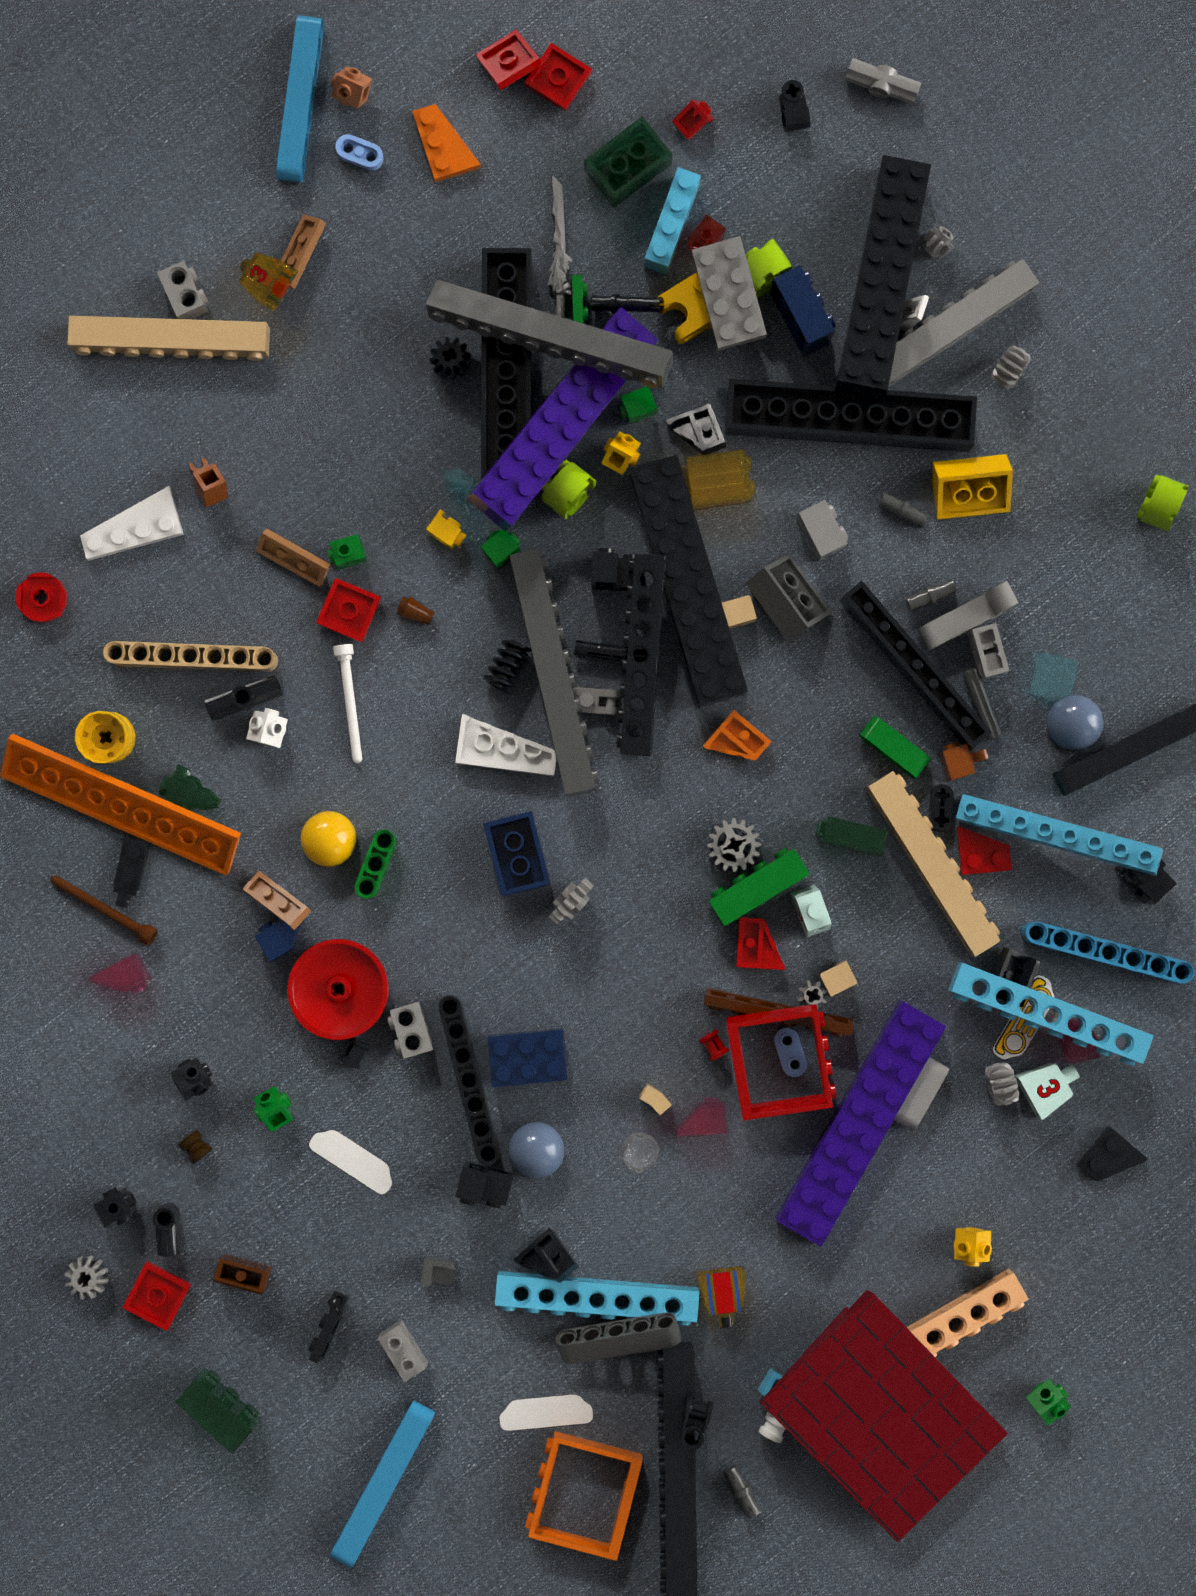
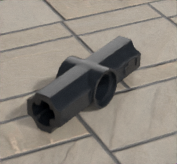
[204,675,283,721]

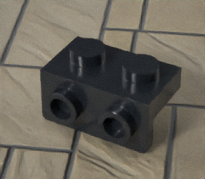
[993,947,1040,1007]

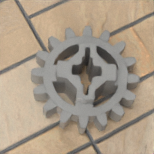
[707,818,761,872]
[548,878,594,925]

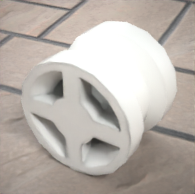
[759,1412,786,1443]

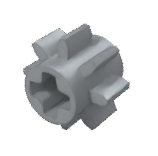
[923,226,954,258]
[797,980,828,1010]

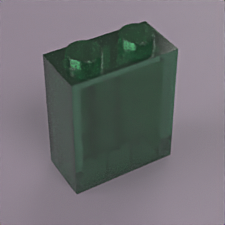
[815,816,888,857]

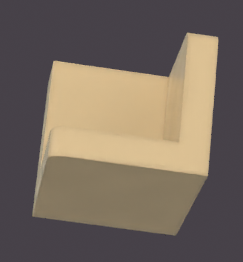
[722,595,757,629]
[820,960,858,997]

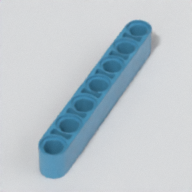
[276,15,324,183]
[1021,922,1194,984]
[329,1400,435,1569]

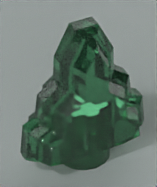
[159,764,221,811]

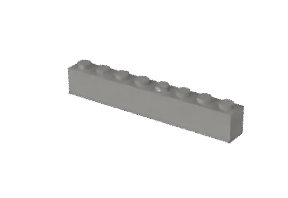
[888,259,1039,388]

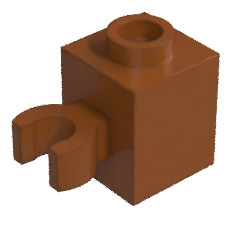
[189,458,228,507]
[939,742,988,781]

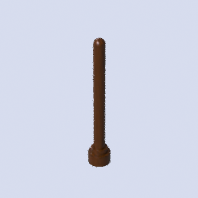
[50,875,158,946]

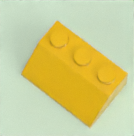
[932,454,1013,520]

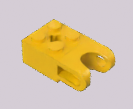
[658,273,711,344]

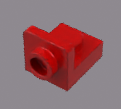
[672,100,714,140]

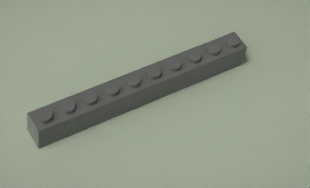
[426,280,673,389]
[509,548,599,798]

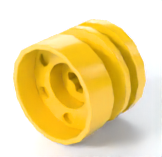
[75,711,136,763]

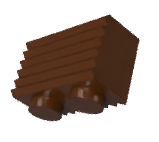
[213,1253,272,1295]

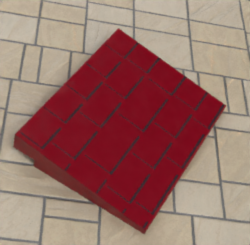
[760,1290,1008,1542]

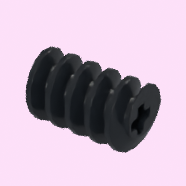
[483,639,532,695]

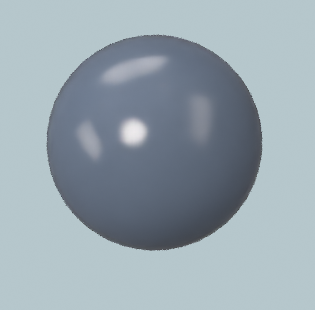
[1047,695,1104,750]
[508,1122,565,1179]

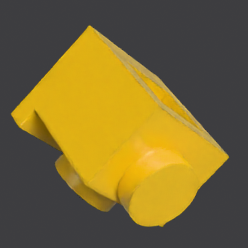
[426,509,466,550]

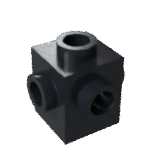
[170,1057,212,1101]
[93,1187,137,1227]

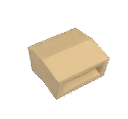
[639,1083,671,1115]

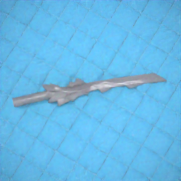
[547,176,573,318]

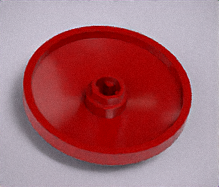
[287,939,389,1040]

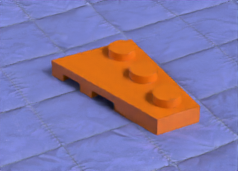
[412,104,481,183]

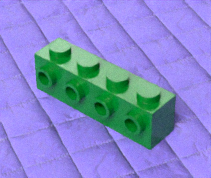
[708,847,810,927]

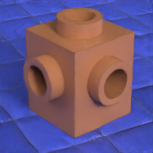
[331,67,372,109]

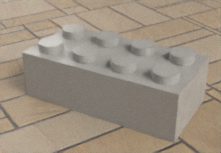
[691,236,767,351]

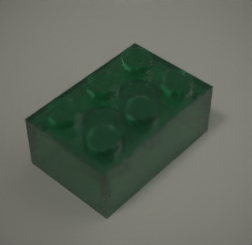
[584,116,673,208]
[175,1368,261,1454]

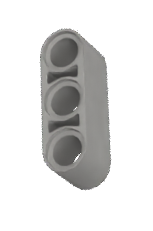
[894,1057,949,1131]

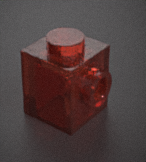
[688,214,726,252]

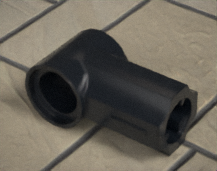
[152,1203,181,1257]

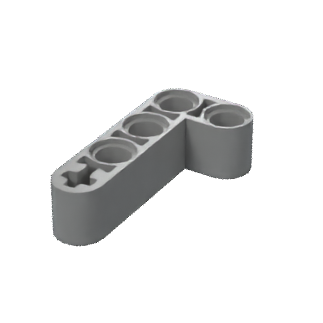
[917,581,1019,651]

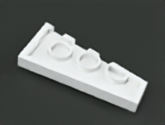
[80,486,184,561]
[455,714,557,776]

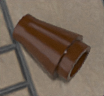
[396,596,435,625]

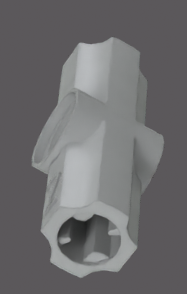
[845,58,921,105]

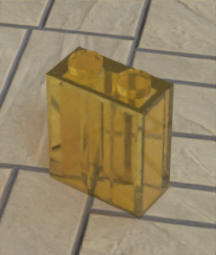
[685,449,756,511]

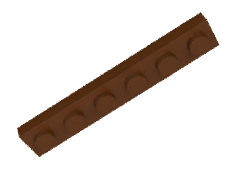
[704,988,854,1037]

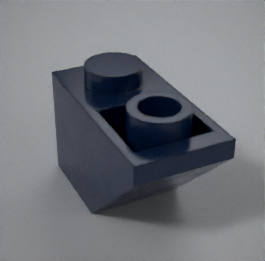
[254,920,301,962]

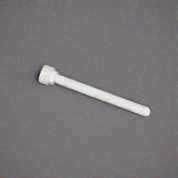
[333,644,362,763]

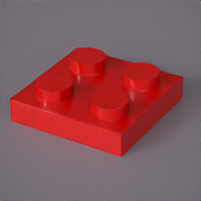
[475,29,542,91]
[524,43,592,112]
[316,578,382,643]
[122,1261,192,1331]

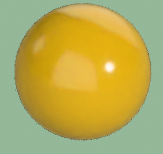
[300,811,357,867]

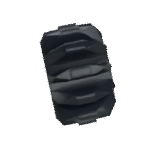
[429,336,471,379]

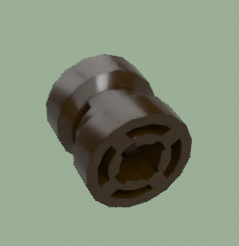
[178,1129,213,1165]

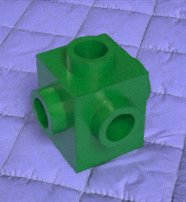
[254,1085,293,1132]
[1025,1379,1071,1426]

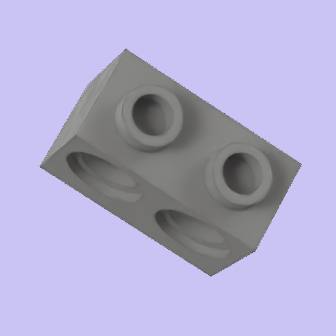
[157,261,209,320]
[967,623,1010,680]
[387,1001,434,1059]
[378,1320,428,1382]

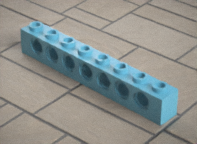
[956,794,1163,876]
[948,962,1154,1066]
[495,1271,699,1326]

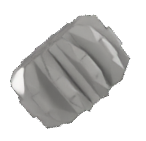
[991,345,1030,389]
[985,1062,1019,1106]
[64,1255,109,1300]

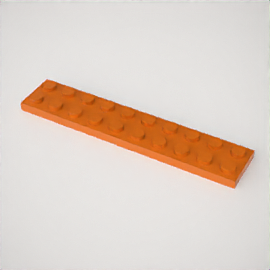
[0,733,241,876]

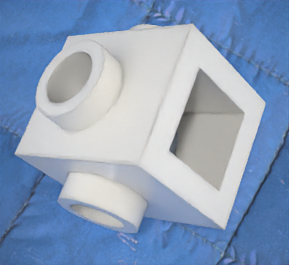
[246,708,288,748]

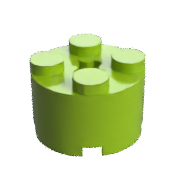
[746,239,793,297]
[541,459,596,520]
[1136,475,1189,532]

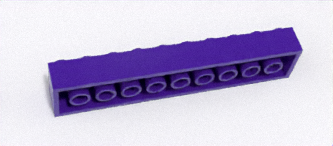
[466,307,659,531]
[775,1000,947,1247]

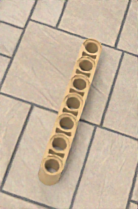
[103,641,278,672]

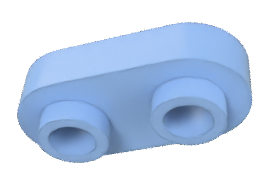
[335,134,384,171]
[774,1027,807,1077]

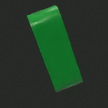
[859,716,931,779]
[355,829,397,899]

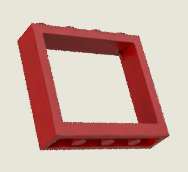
[727,1004,837,1121]

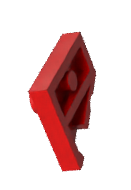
[956,827,1012,875]
[736,917,785,970]

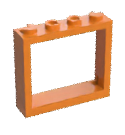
[525,1431,643,1561]

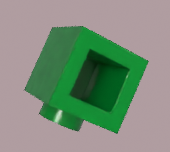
[618,386,657,425]
[481,529,521,570]
[327,534,367,570]

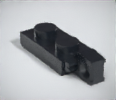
[113,837,150,908]
[308,1291,349,1363]

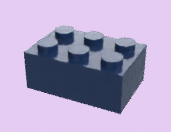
[770,265,836,357]
[483,811,551,897]
[487,1028,568,1087]

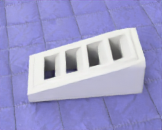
[900,295,929,331]

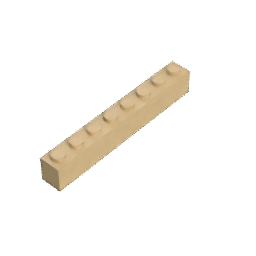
[68,316,270,361]
[865,771,1000,957]

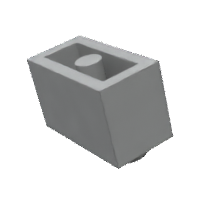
[796,500,848,561]

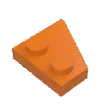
[703,710,772,761]

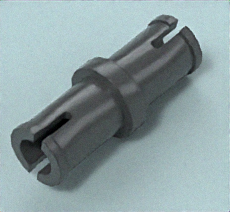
[877,492,928,529]
[905,578,957,612]
[723,1464,762,1519]

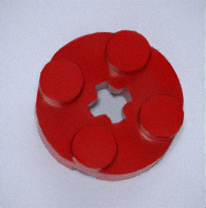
[15,572,67,623]

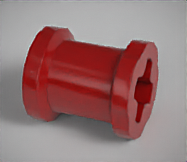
[698,1028,730,1062]

